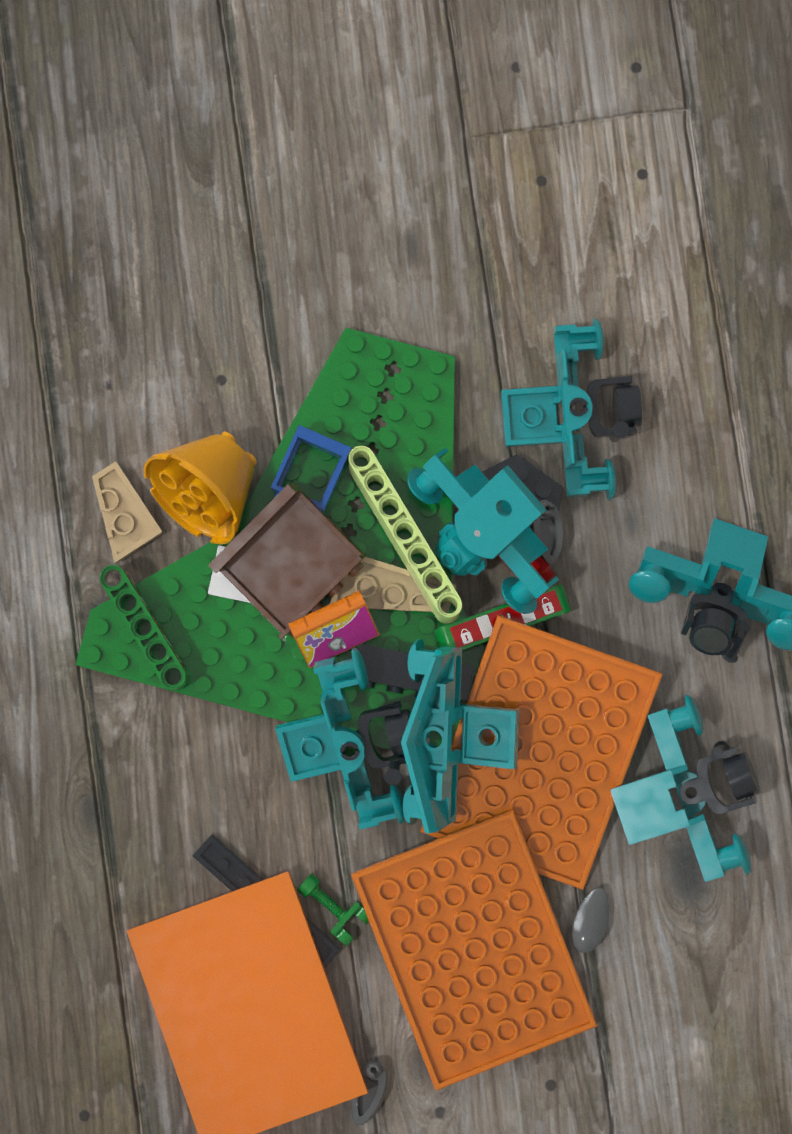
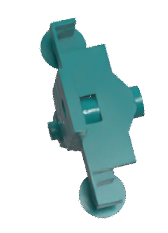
[407,448,559,614]

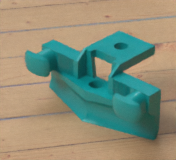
[401,639,520,834]

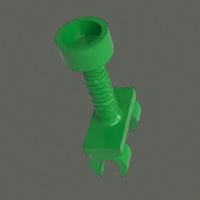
[297,873,369,946]

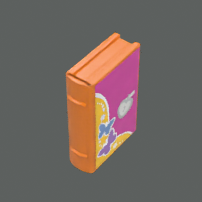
[288,591,379,668]

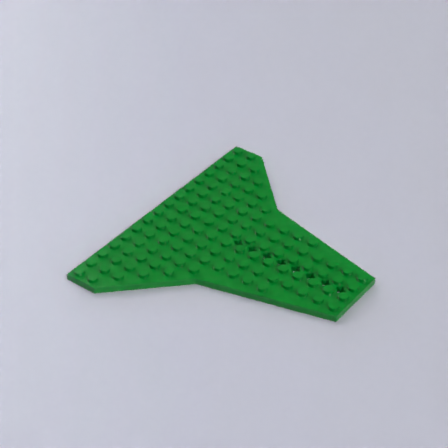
[75,328,486,750]

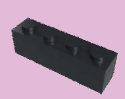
[358,644,473,701]

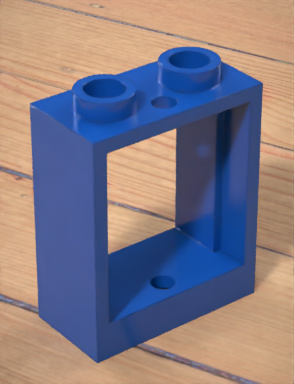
[271,425,352,514]

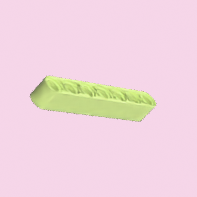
[348,446,462,624]

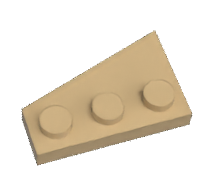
[92,461,163,564]

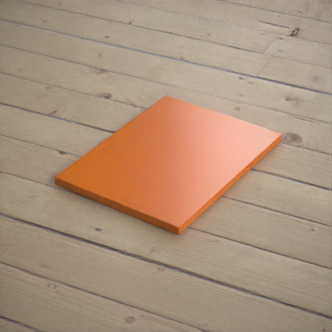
[420,615,663,890]
[351,809,597,1091]
[126,871,369,1134]

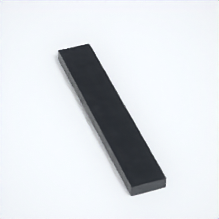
[193,834,341,968]

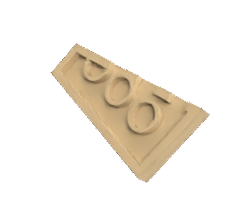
[330,557,456,613]

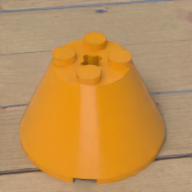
[143,431,257,544]

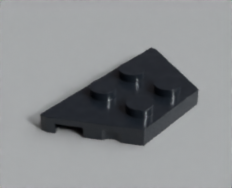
[482,454,563,511]

